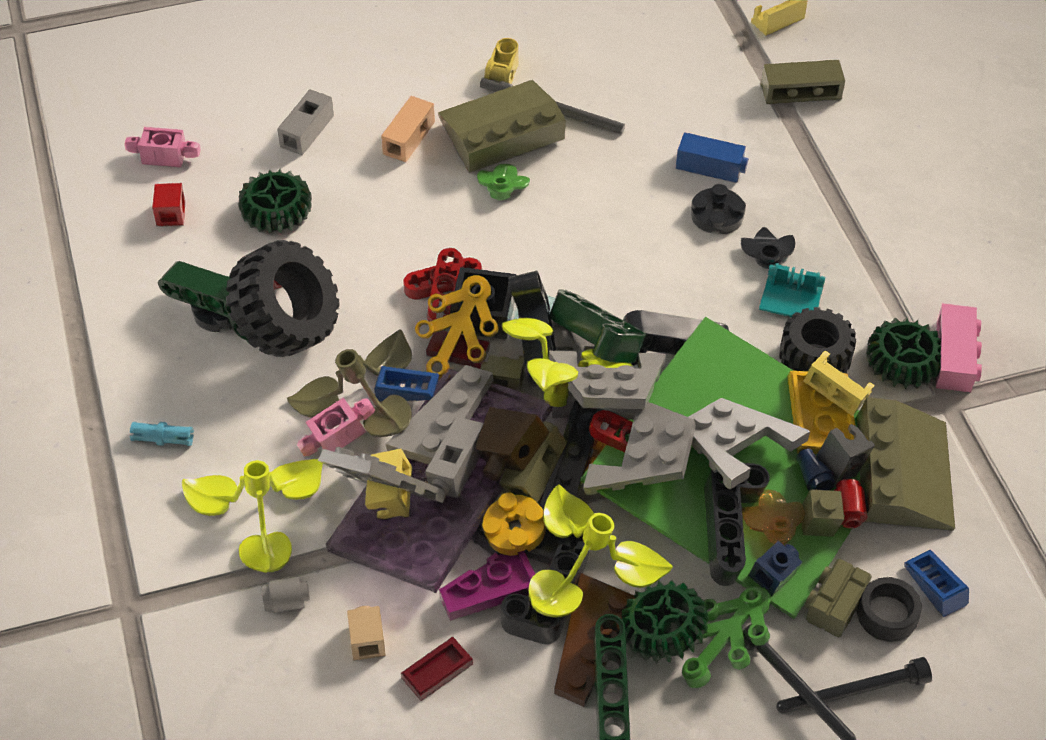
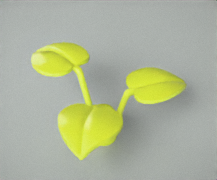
[502,318,633,407]
[182,459,323,573]
[528,484,673,617]

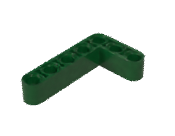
[594,614,630,740]

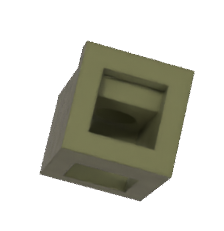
[481,355,525,397]

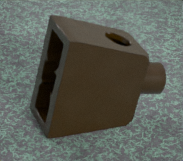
[476,407,550,481]

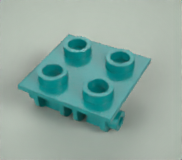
[759,263,825,317]

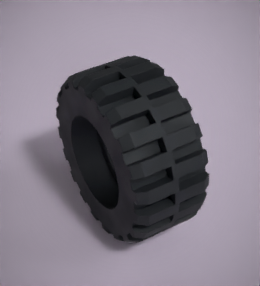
[226,240,340,357]

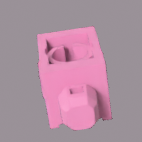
[124,127,201,167]
[297,397,375,457]

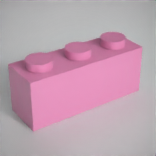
[936,303,982,393]

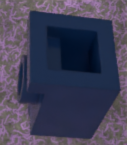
[748,541,802,596]

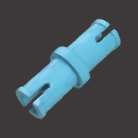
[130,422,194,446]

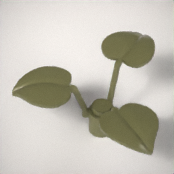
[287,329,412,437]

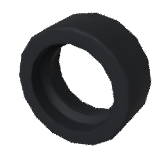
[857,577,922,642]

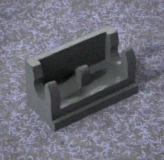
[817,424,875,488]

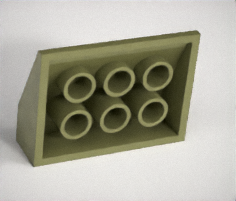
[438,80,566,173]
[857,397,955,531]

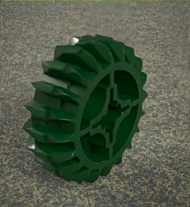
[238,168,312,234]
[866,317,941,390]
[621,579,709,664]

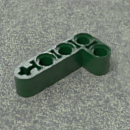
[157,261,248,341]
[549,289,646,363]

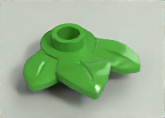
[477,163,530,200]

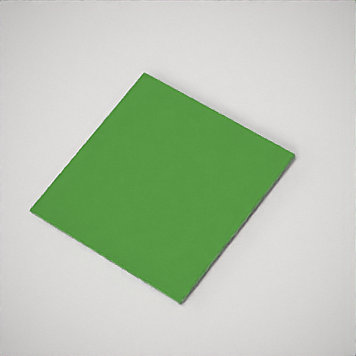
[580,316,861,619]

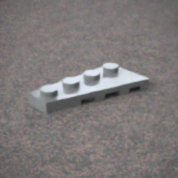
[385,365,494,464]

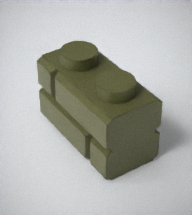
[804,559,872,638]

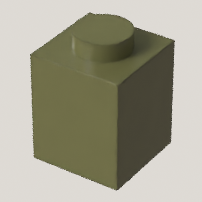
[800,490,844,537]

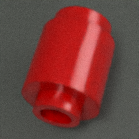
[834,479,868,528]

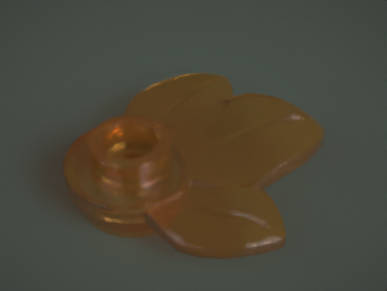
[742,489,805,544]

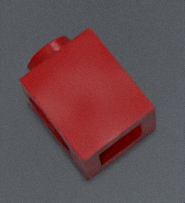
[152,183,186,226]

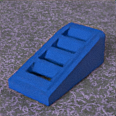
[374,366,439,402]
[904,549,969,617]

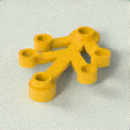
[415,275,498,381]

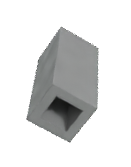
[277,89,334,156]
[425,416,483,498]

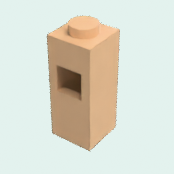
[381,96,435,162]

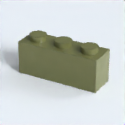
[761,60,846,104]

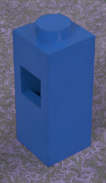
[675,132,749,183]

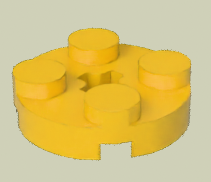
[482,492,546,556]

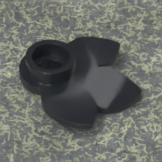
[741,227,795,269]

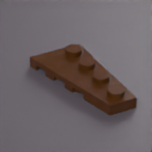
[554,573,635,707]

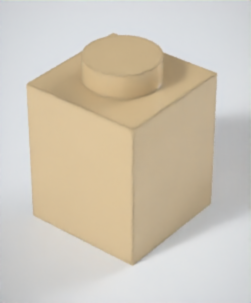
[347,606,386,661]

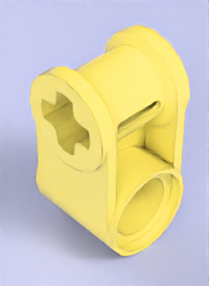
[484,38,519,84]

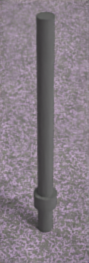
[480,78,625,134]

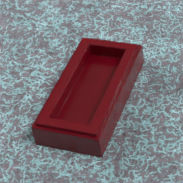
[426,330,490,369]
[401,637,473,701]

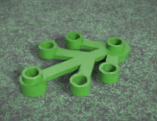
[682,586,771,688]

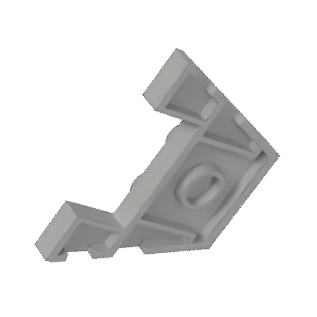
[549,351,666,410]
[689,398,810,489]
[583,402,696,495]
[318,447,446,503]

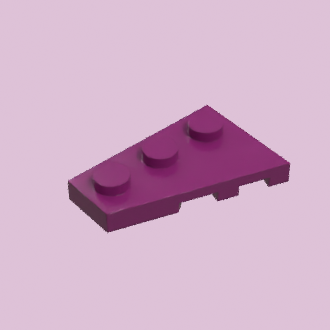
[439,551,535,621]

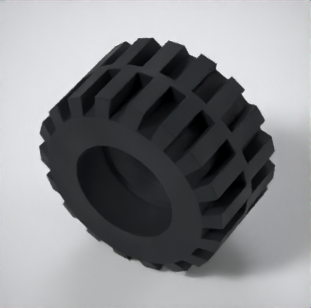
[779,307,857,373]

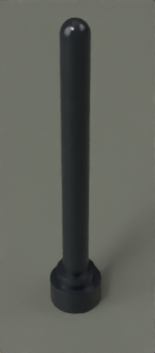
[743,624,856,740]
[776,657,932,713]

